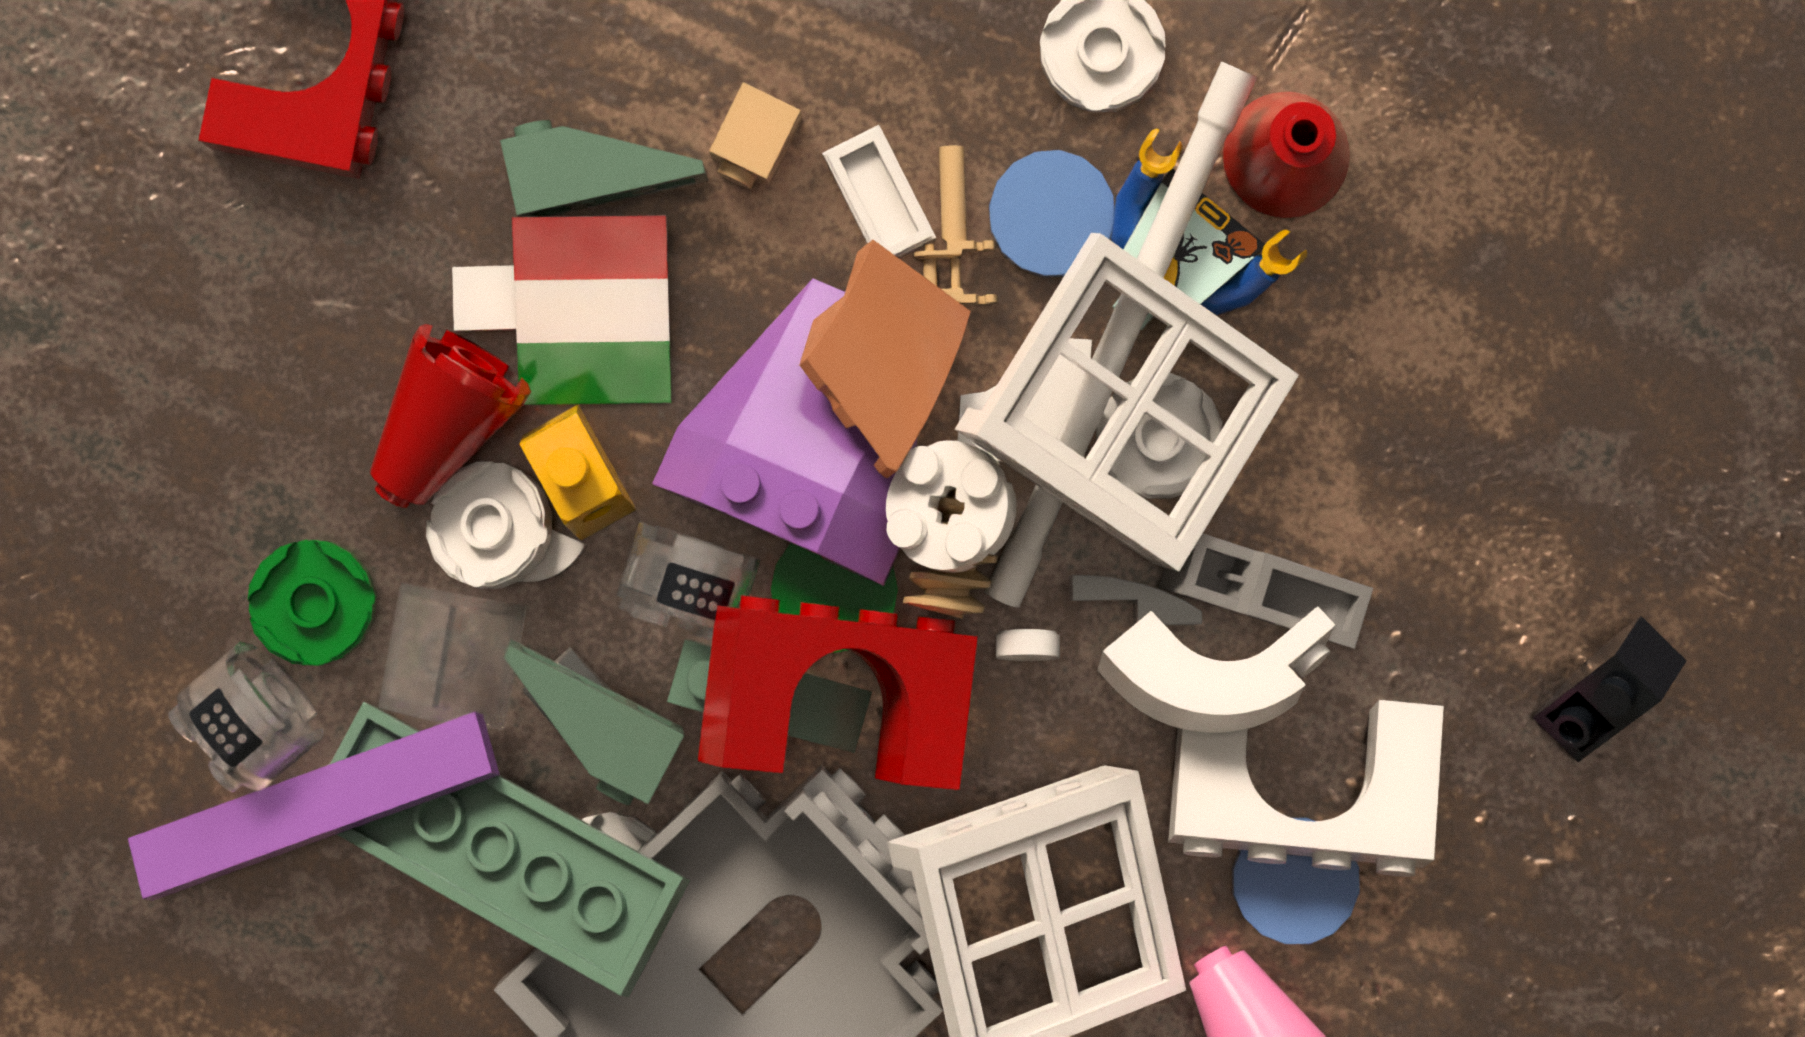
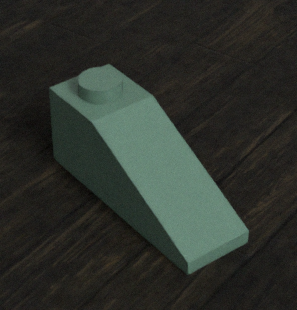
[500,120,709,217]
[504,639,684,805]
[667,639,872,753]

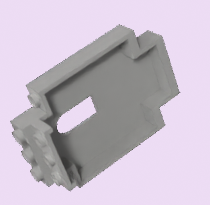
[494,765,943,1037]

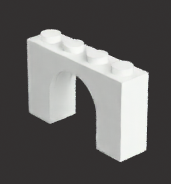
[1168,700,1444,877]

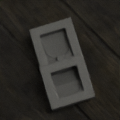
[1069,575,1202,625]

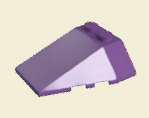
[652,279,917,586]

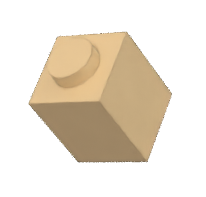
[709,82,803,189]

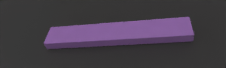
[128,711,500,901]

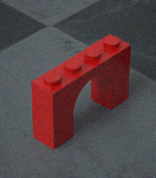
[198,0,404,179]
[698,595,978,790]

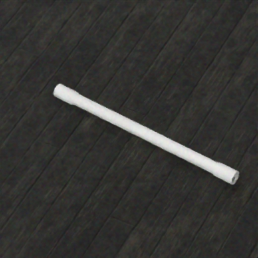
[985,62,1257,608]

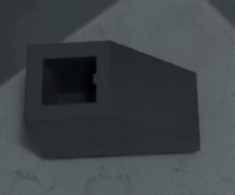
[1533,616,1687,762]

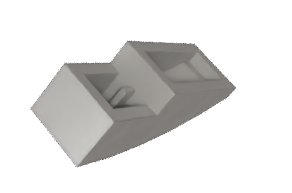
[1158,533,1373,649]

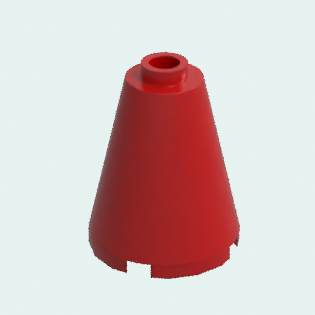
[1222,92,1350,219]
[370,324,531,508]

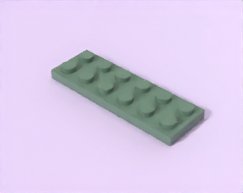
[330,702,691,997]

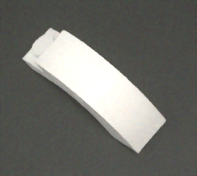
[1097,606,1335,733]

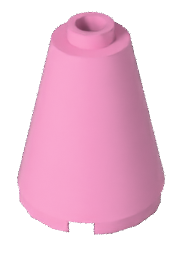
[1189,946,1326,1037]

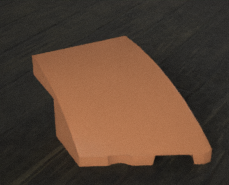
[799,240,971,478]

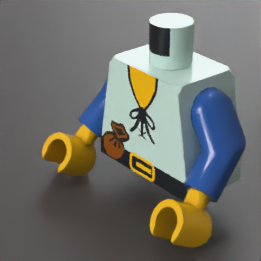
[1111,129,1307,330]

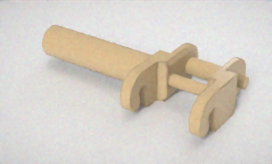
[914,145,998,306]

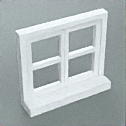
[955,233,1299,572]
[887,765,1186,1037]

